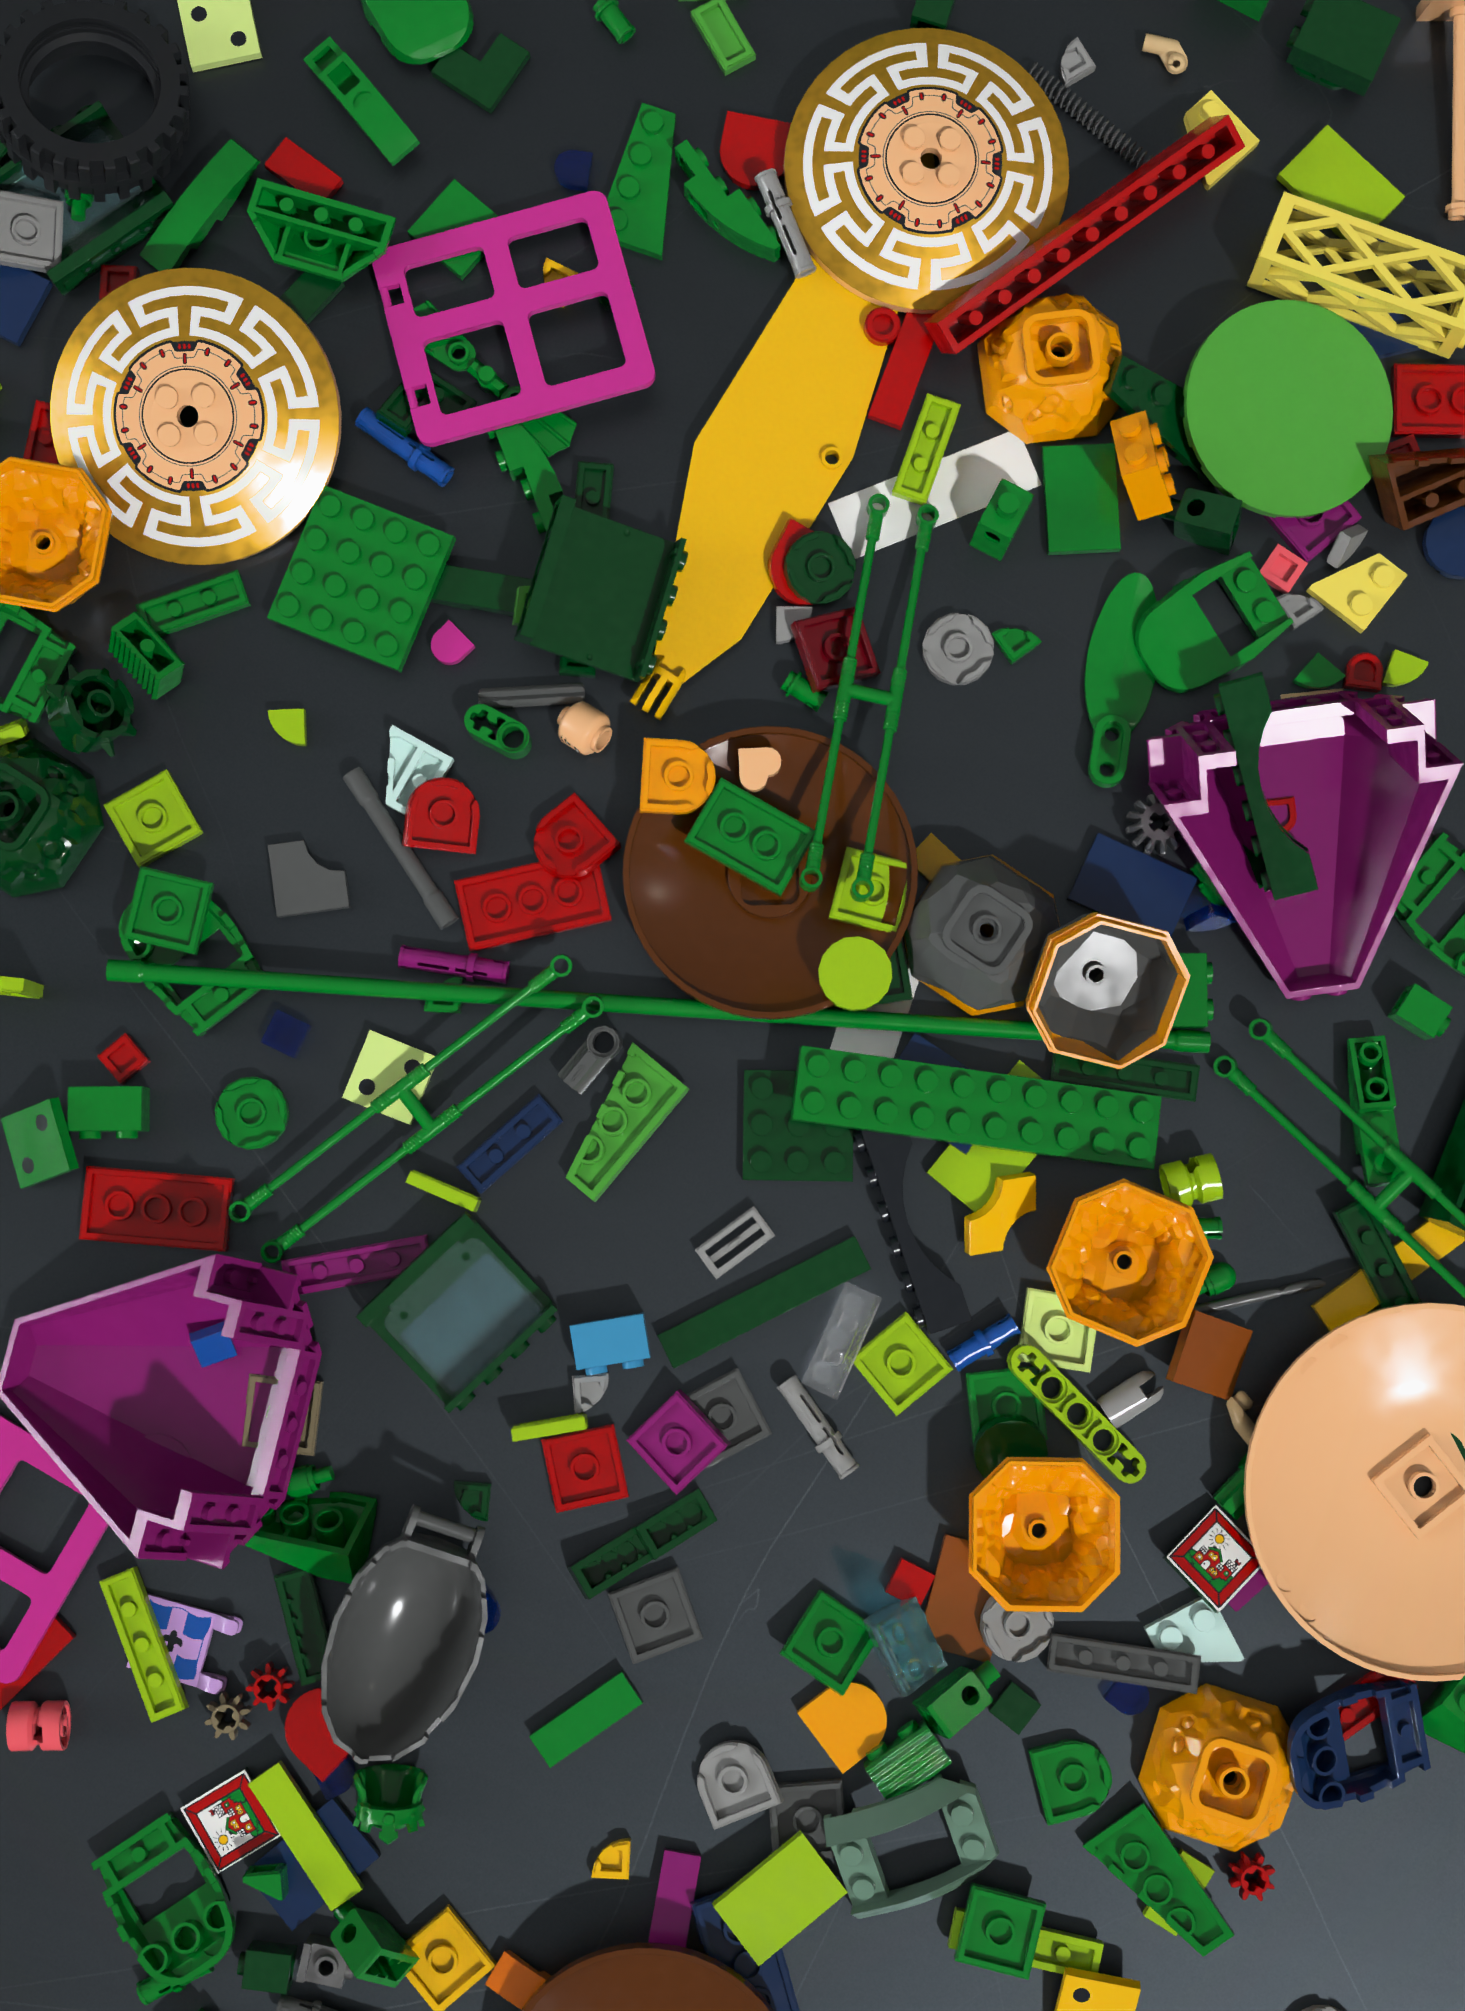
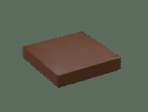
[1165,1310,1253,1401]

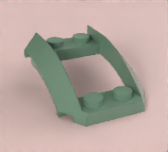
[823,1774,999,1919]

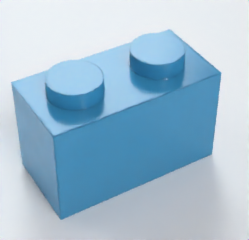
[569,1313,651,1376]

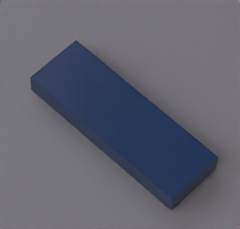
[457,1094,564,1194]

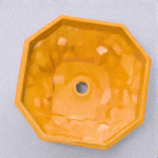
[977,293,1122,444]
[0,456,113,612]
[1046,1178,1214,1347]
[969,1457,1120,1612]
[1138,1683,1294,1852]

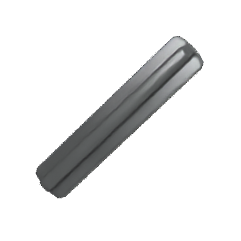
[478,683,585,709]

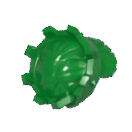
[353,1764,428,1845]

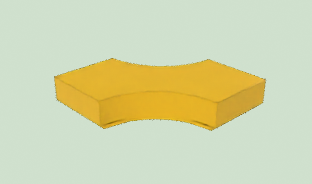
[964,1172,1036,1256]

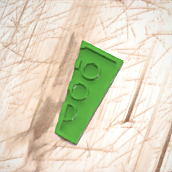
[565,1042,690,1203]

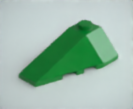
[245,1492,378,1584]

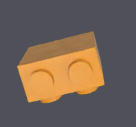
[1110,410,1177,521]

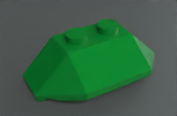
[247,178,396,283]

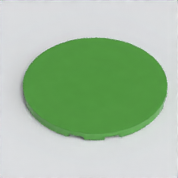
[1183,300,1393,519]

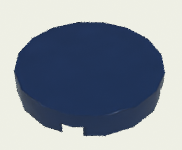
[1422,507,1465,580]

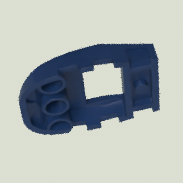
[1287,1679,1431,1810]

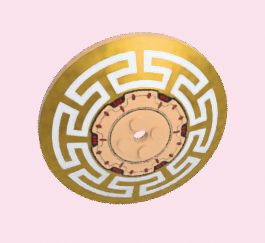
[783,28,1069,314]
[50,268,342,565]

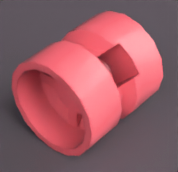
[6,1700,71,1752]

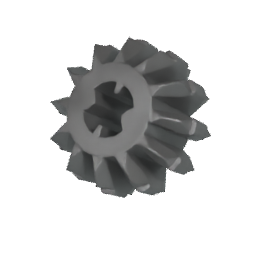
[1125,794,1182,856]

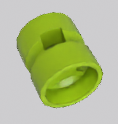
[1159,1153,1223,1206]

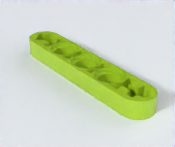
[1007,1344,1147,1484]

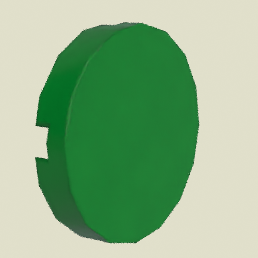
[215,1076,290,1150]

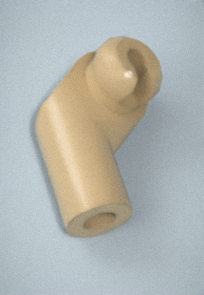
[1142,33,1188,74]
[1226,1391,1255,1446]

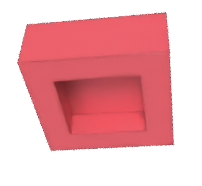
[1259,544,1308,594]

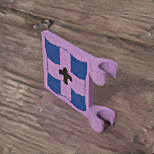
[126,1593,243,1695]

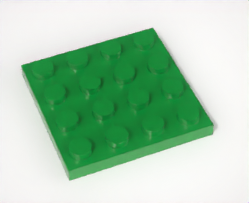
[267,486,456,673]

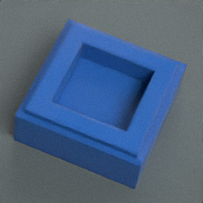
[189,1322,237,1368]

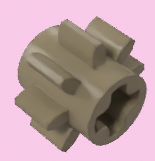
[204,1691,253,1740]

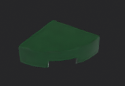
[454,1480,492,1522]

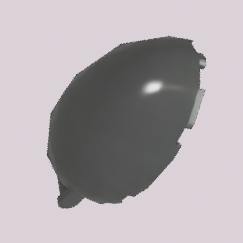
[321,1504,488,1764]

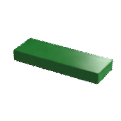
[135,569,251,637]
[529,1670,643,1768]

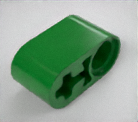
[464,704,532,759]

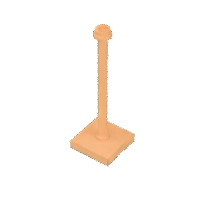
[1416,0,1465,221]

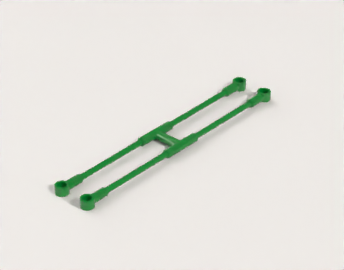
[799,494,939,902]
[228,954,604,1263]
[1213,1018,1465,1299]

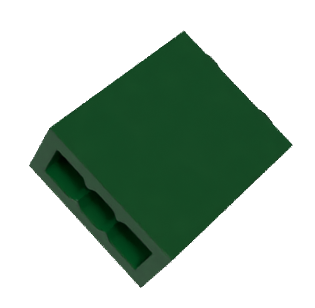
[1286,0,1401,97]

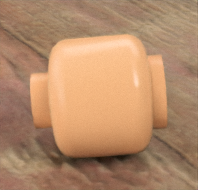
[557,701,612,755]

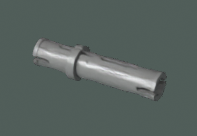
[754,168,817,279]
[776,1374,860,1480]

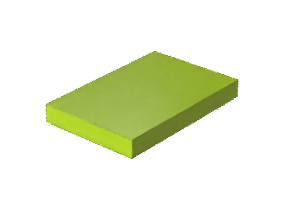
[1276,124,1405,240]
[712,1830,848,1966]

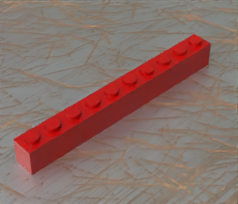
[923,115,1246,354]

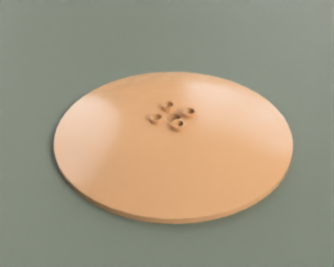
[1243,1302,1465,1682]

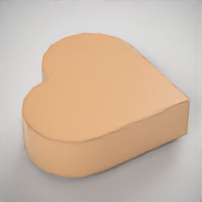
[738,747,781,792]

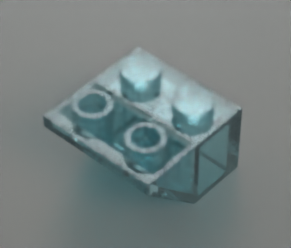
[863,1596,947,1698]

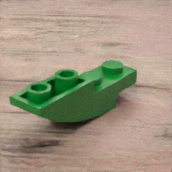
[303,36,420,166]
[675,139,781,262]
[487,423,563,534]
[1347,1035,1401,1188]

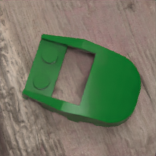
[360,0,474,65]
[1135,551,1293,693]
[0,603,78,723]
[1394,832,1465,977]
[119,900,262,1036]
[91,1812,236,1985]

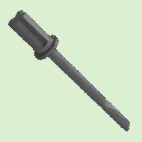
[1193,1278,1326,1314]

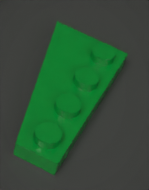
[607,102,676,261]

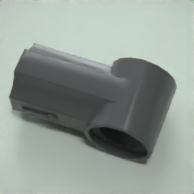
[557,1026,623,1095]

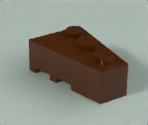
[1368,448,1465,531]

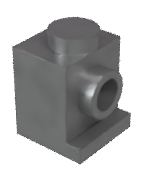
[296,1933,354,1989]

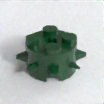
[45,664,137,757]

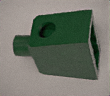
[1157,488,1243,556]

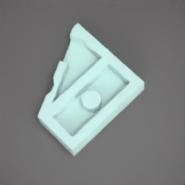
[386,725,454,815]
[1143,1597,1245,1662]

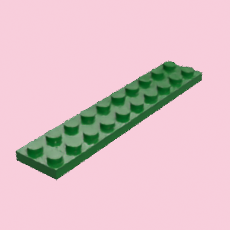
[791,1045,1162,1170]

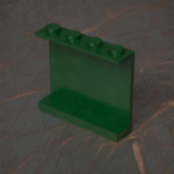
[514,495,688,682]

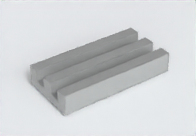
[695,1206,775,1279]

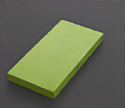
[926,1060,1044,1212]

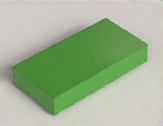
[690,0,756,76]

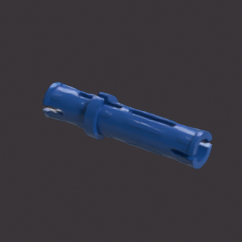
[355,407,455,487]

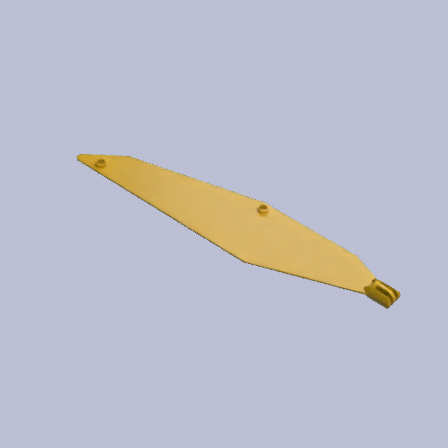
[629,153,935,720]

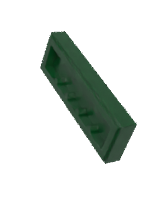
[274,1568,329,1686]

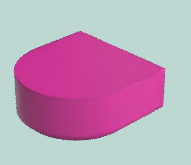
[431,620,475,665]

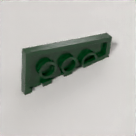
[1103,355,1212,486]

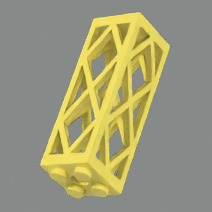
[1246,191,1465,359]

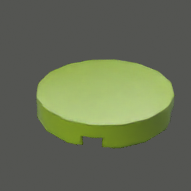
[818,936,892,1011]

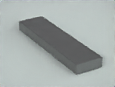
[1046,1632,1201,1694]

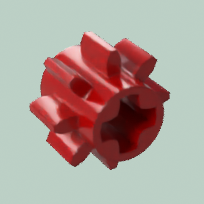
[246,1661,295,1711]
[1227,1851,1275,1901]

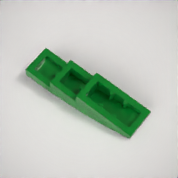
[139,139,261,271]

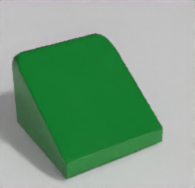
[242,1863,289,1901]

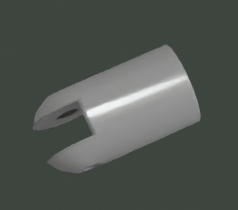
[1096,1371,1164,1429]

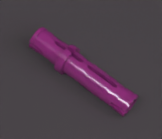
[398,944,510,984]

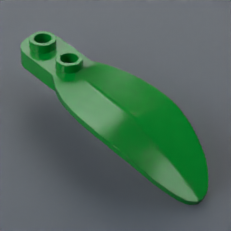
[1084,573,1156,788]

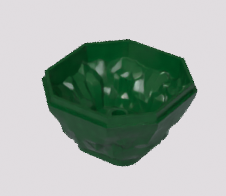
[0,738,104,898]

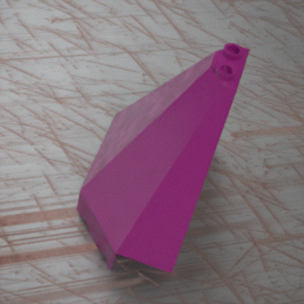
[1147,691,1463,1001]
[0,1254,322,1570]

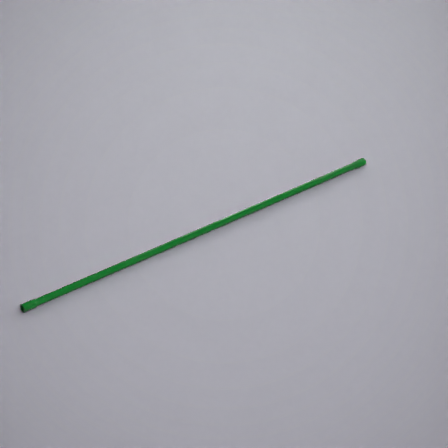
[106,959,1211,1053]

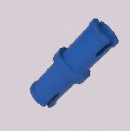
[946,1313,1022,1372]

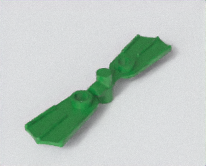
[414,300,577,458]

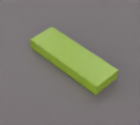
[892,393,961,506]

